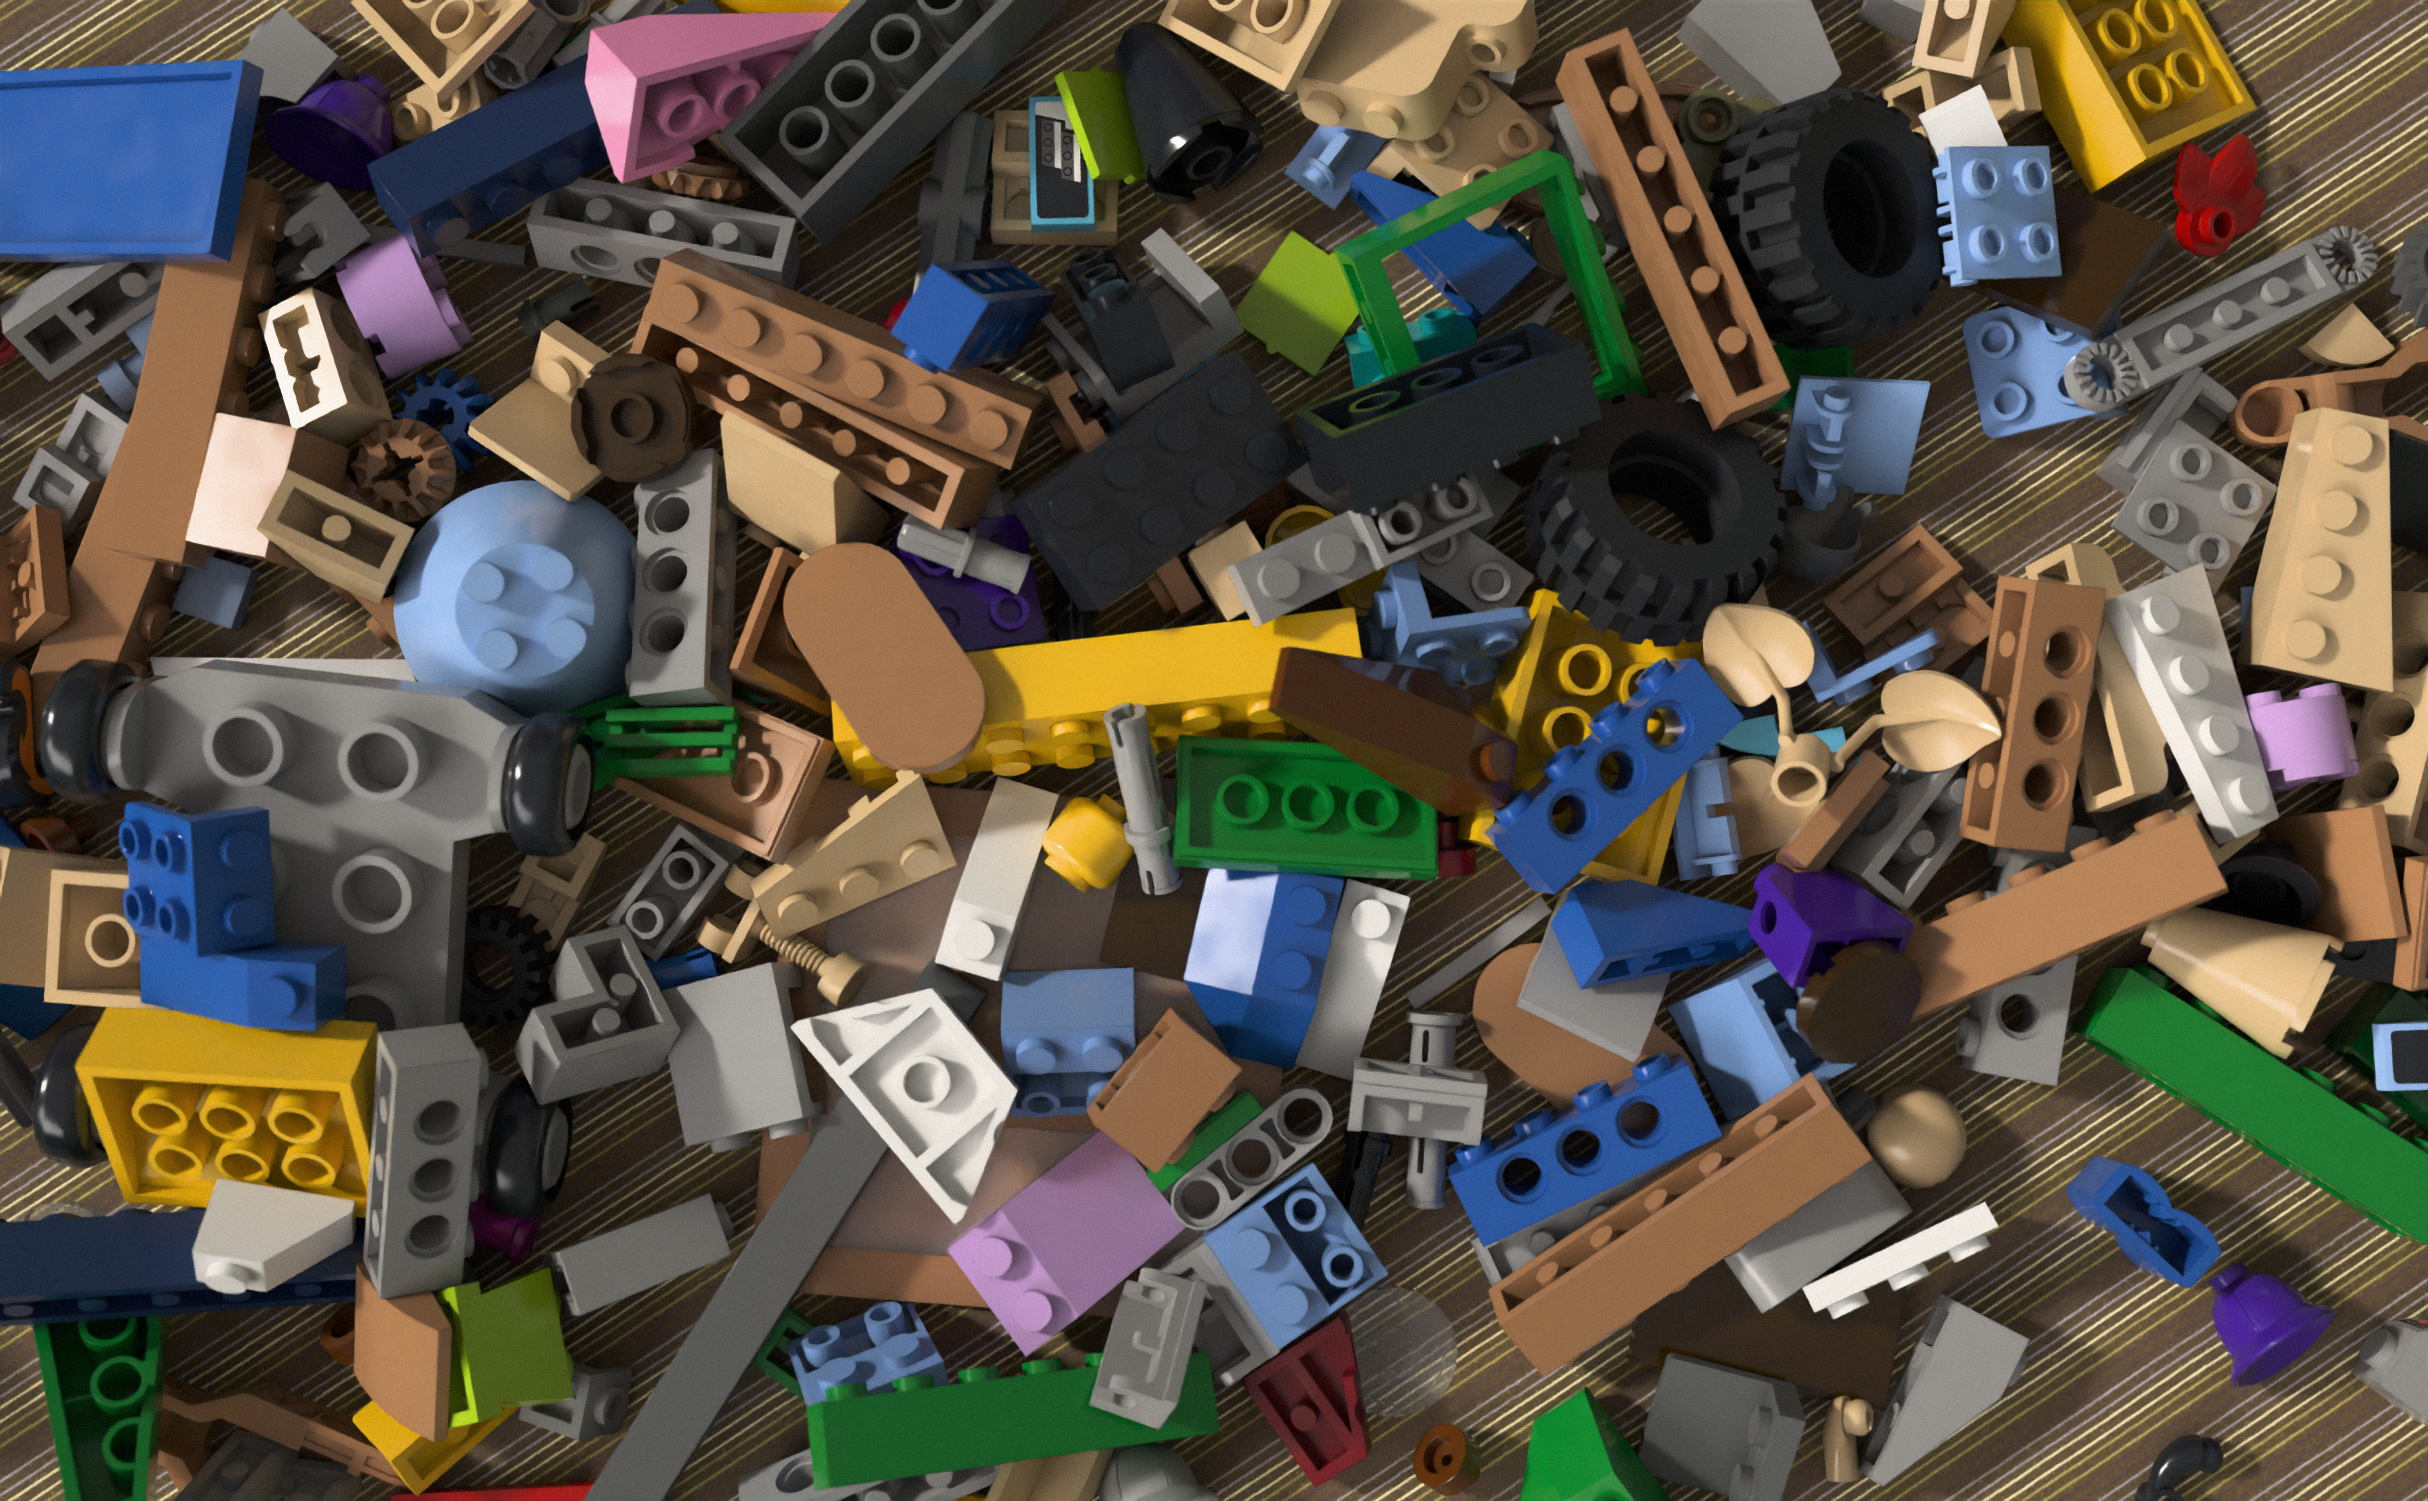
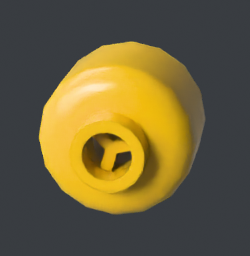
[1042,794,1135,893]

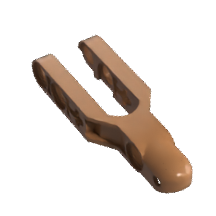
[2227,329,2428,449]
[158,1373,409,1493]

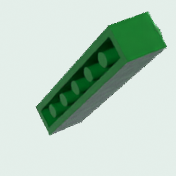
[2069,963,2428,1245]
[806,1352,1220,1491]

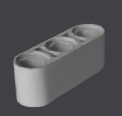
[1171,1084,1333,1230]
[1723,1156,1913,1314]

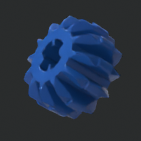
[391,368,496,474]

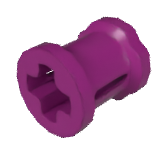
[468,1195,543,1265]

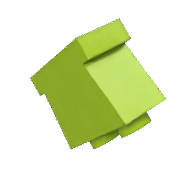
[433,1267,574,1429]

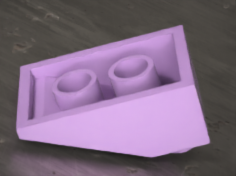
[947,1130,1186,1357]

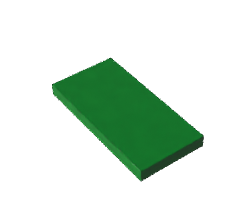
[1173,735,1438,881]

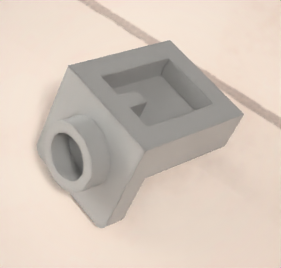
[519,1361,632,1440]

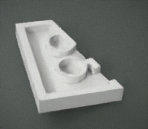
[1802,1202,1998,1319]

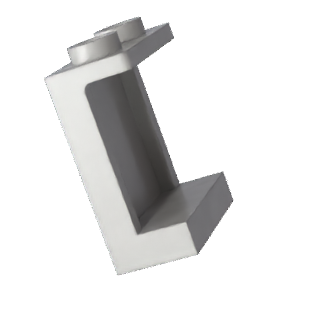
[1040,228,1244,423]
[661,962,828,1154]

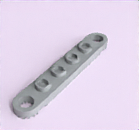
[2064,225,2378,412]

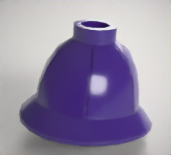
[264,73,394,191]
[2209,1261,2336,1387]

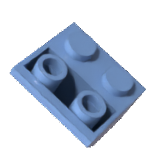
[1665,954,1857,1120]
[1001,968,1138,1118]
[1203,1162,1388,1350]
[786,1301,949,1406]

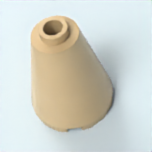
[2140,906,2344,1059]

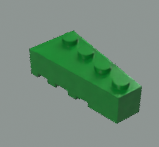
[32,1315,169,1501]

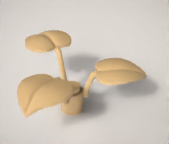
[1703,603,2002,858]

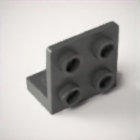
[1637,1353,1806,1501]

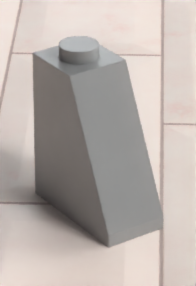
[1676,0,1842,107]
[539,1193,734,1315]

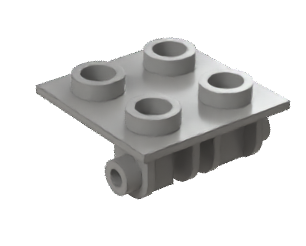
[2110,418,2278,596]

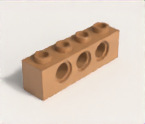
[1958,575,2107,853]

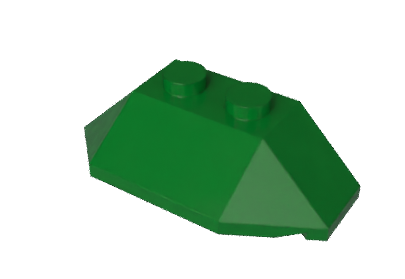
[1519,1386,1671,1501]

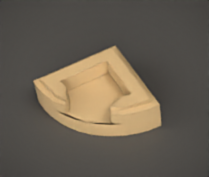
[2297,302,2395,367]

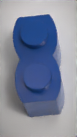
[2065,1155,2222,1288]

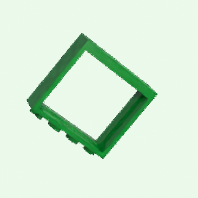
[1334,149,1648,455]

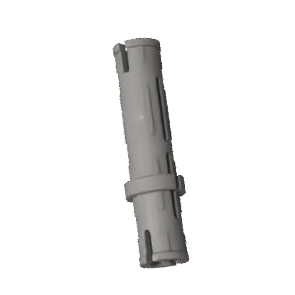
[1104,703,1183,895]

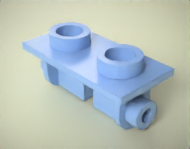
[1284,125,1388,210]
[1672,745,1743,881]

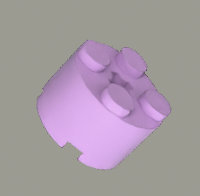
[333,233,474,380]
[2243,683,2360,794]

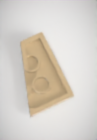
[750,769,957,942]

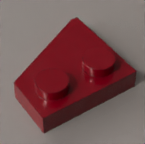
[1240,1309,1372,1488]

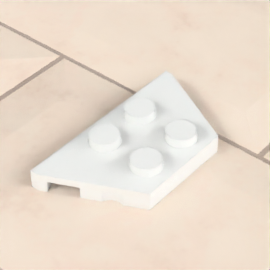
[790,987,1019,1224]

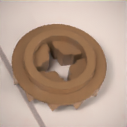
[646,155,751,200]
[350,418,456,522]

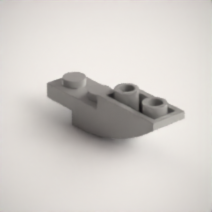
[1226,469,1494,628]
[606,821,751,962]

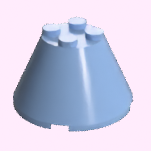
[394,480,637,718]

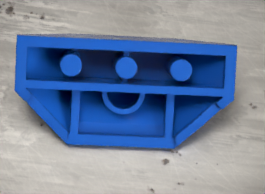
[1183,868,1344,1070]

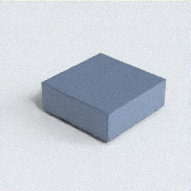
[171,556,260,631]

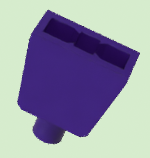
[1748,863,1914,988]

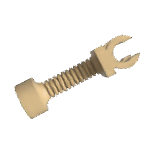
[695,859,869,1009]

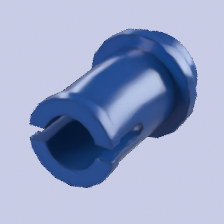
[646,946,721,991]

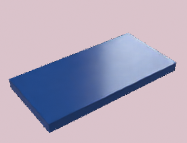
[0,59,264,262]

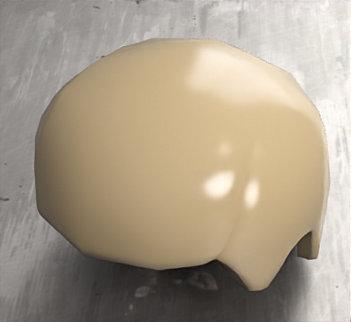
[1866,1082,1967,1189]

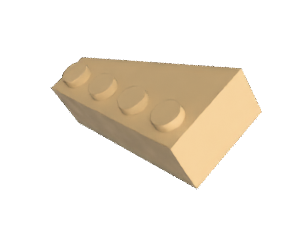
[2236,407,2393,692]

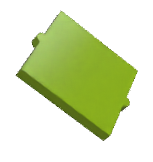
[1054,66,1153,185]
[1234,230,1359,379]

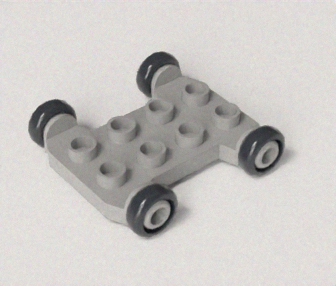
[32,659,596,1220]

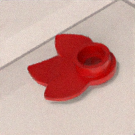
[2173,134,2266,258]

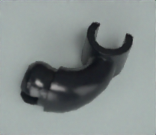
[2135,1434,2223,1501]

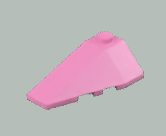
[585,12,839,184]

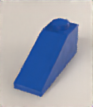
[1348,169,1538,330]
[1551,879,1756,990]
[140,936,346,1031]

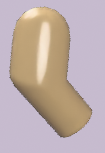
[1822,1395,1874,1482]

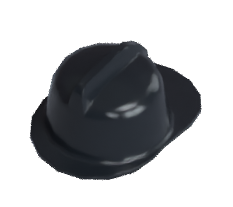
[2195,840,2321,929]

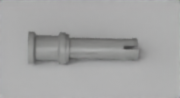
[1404,1010,1464,1209]

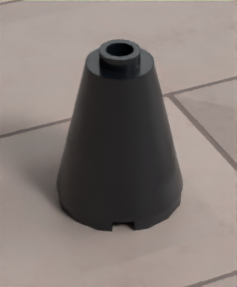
[1115,22,1265,204]

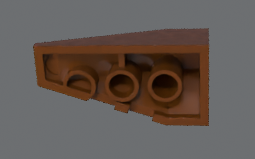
[1268,646,1518,817]

